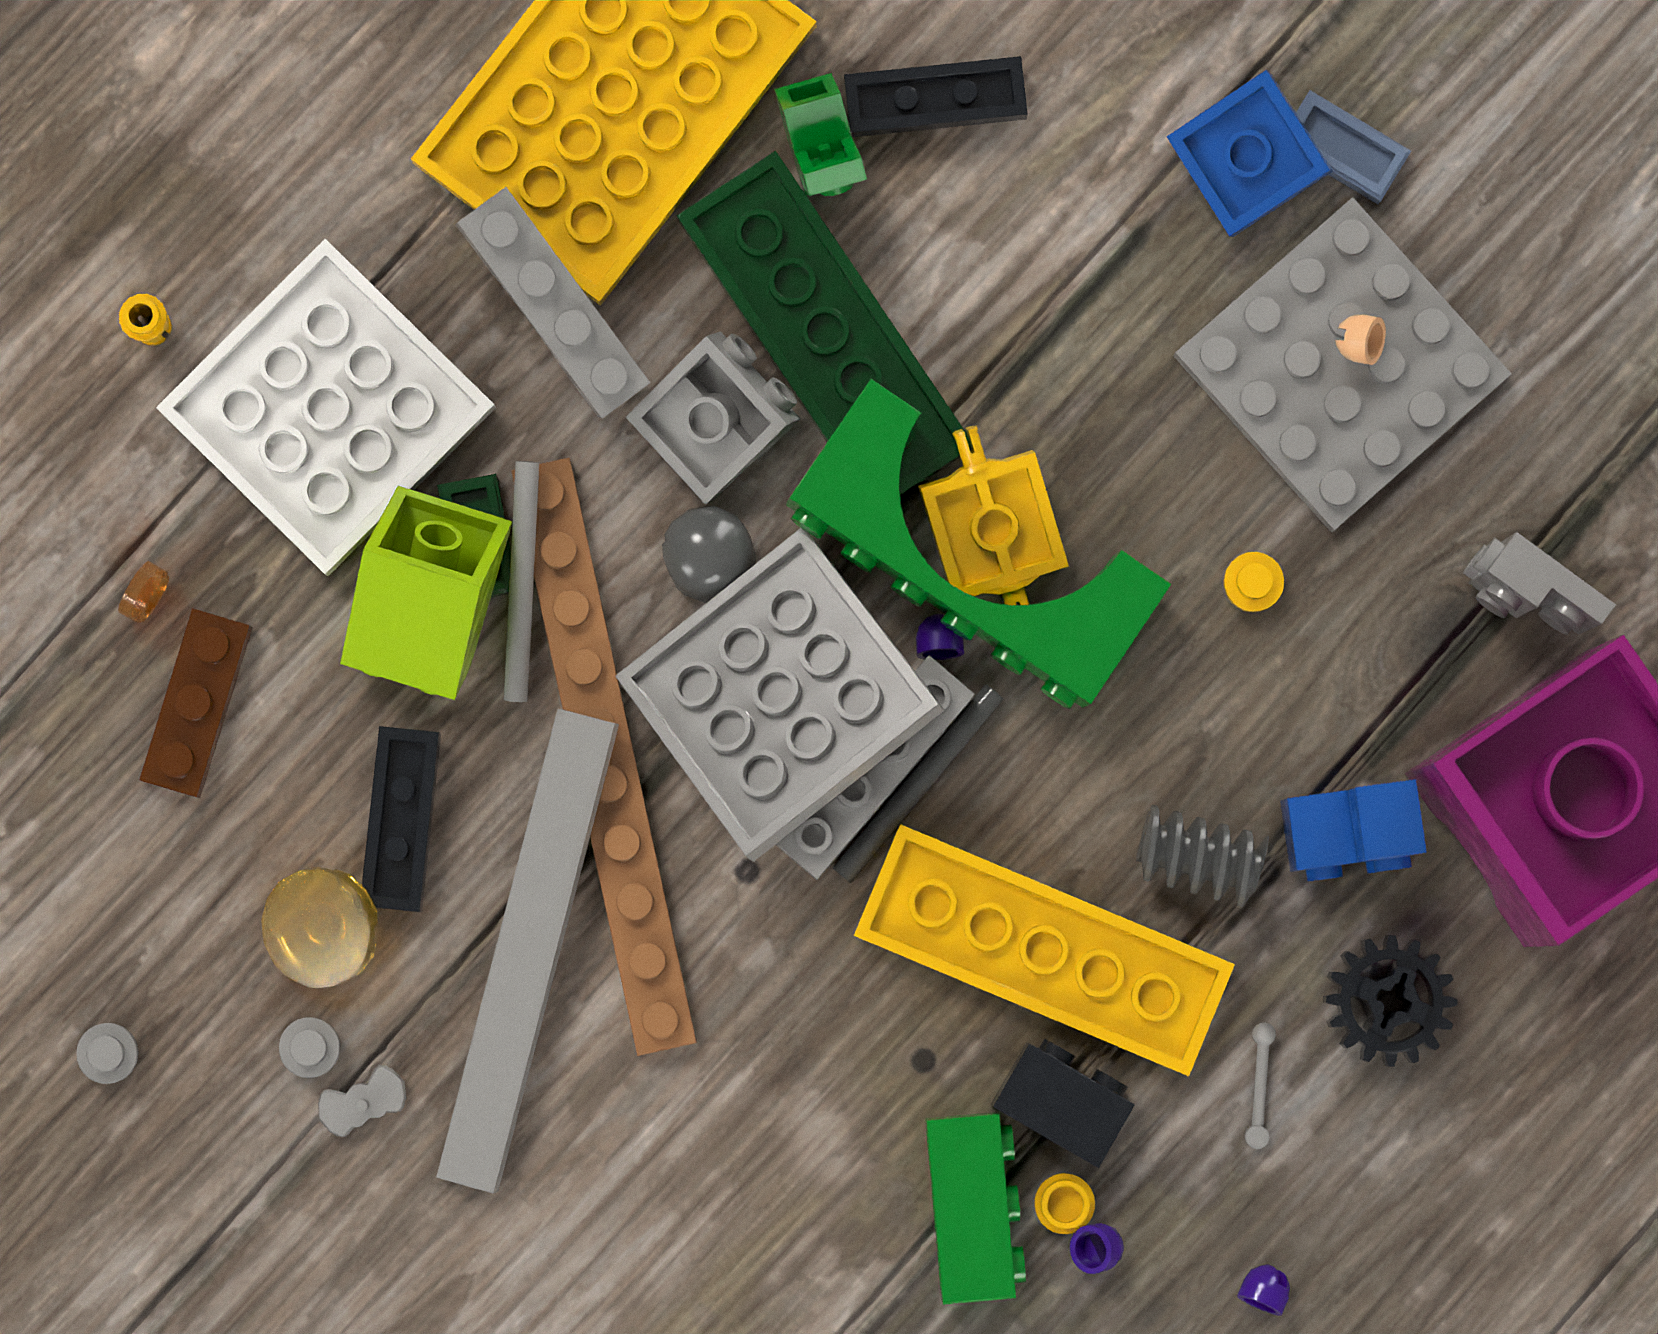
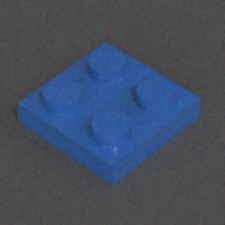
[1166,70,1333,237]

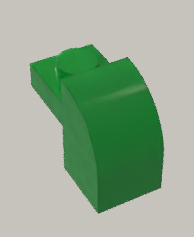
[774,73,867,196]

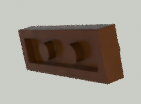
[139,608,253,798]

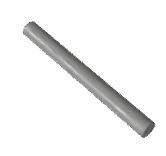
[504,461,540,702]

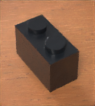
[990,1038,1135,1168]

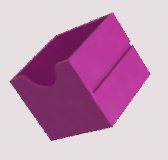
[1405,635,1658,947]

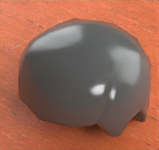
[662,506,756,603]

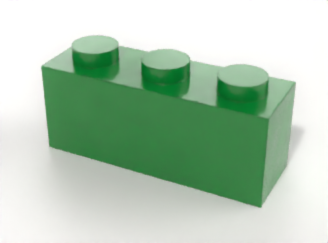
[925,1112,1026,1305]

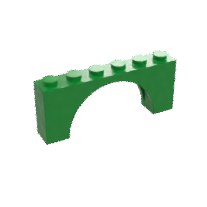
[786,379,1171,709]

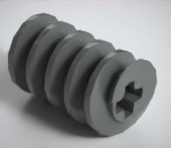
[1136,804,1269,907]

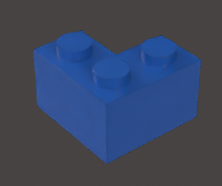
[1280,779,1427,882]

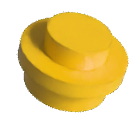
[1223,552,1284,612]
[1034,1173,1095,1234]

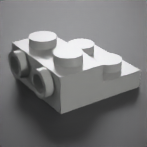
[626,331,801,505]
[1463,532,1616,635]

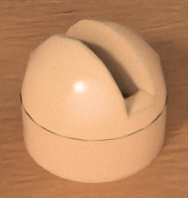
[1335,314,1386,365]

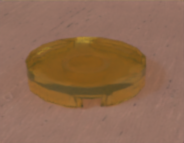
[261,867,378,988]

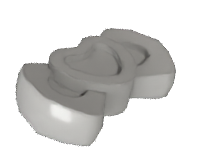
[318,1065,407,1137]

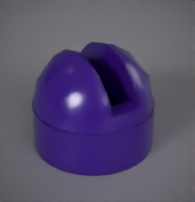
[916,614,965,660]
[1070,1223,1124,1274]
[1237,1264,1290,1316]

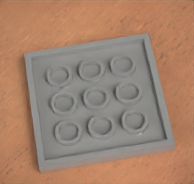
[1174,197,1512,533]
[615,528,945,862]

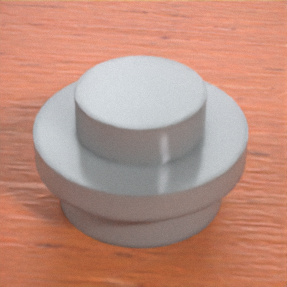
[279,1017,340,1078]
[76,1023,138,1084]

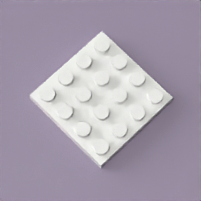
[156,239,496,576]

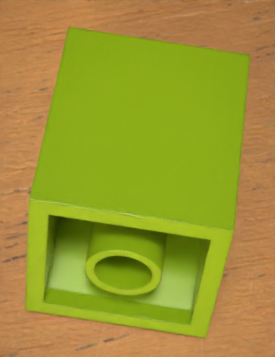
[340,486,512,700]

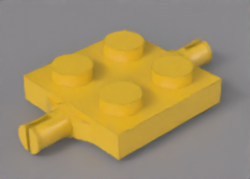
[918,426,1069,605]

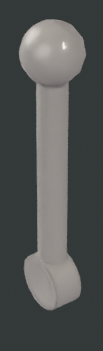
[1244,1022,1276,1149]

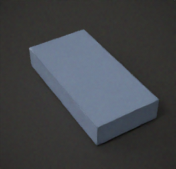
[1296,90,1411,205]

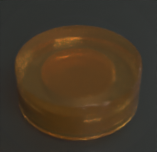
[118,561,169,623]

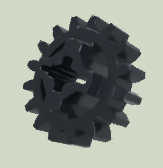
[1323,935,1458,1067]

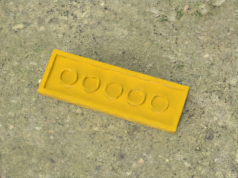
[854,824,1235,1076]

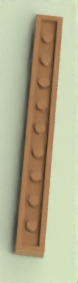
[511,458,697,1056]

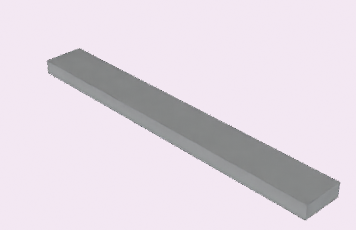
[436,709,619,1194]

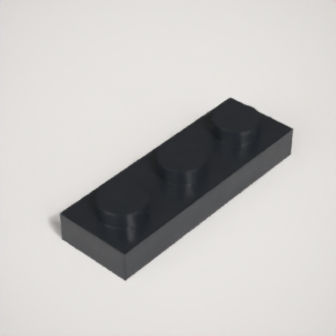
[844,56,1028,137]
[359,726,441,912]

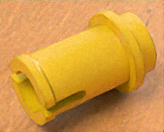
[119,294,172,346]

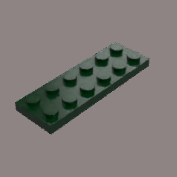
[676,150,972,497]

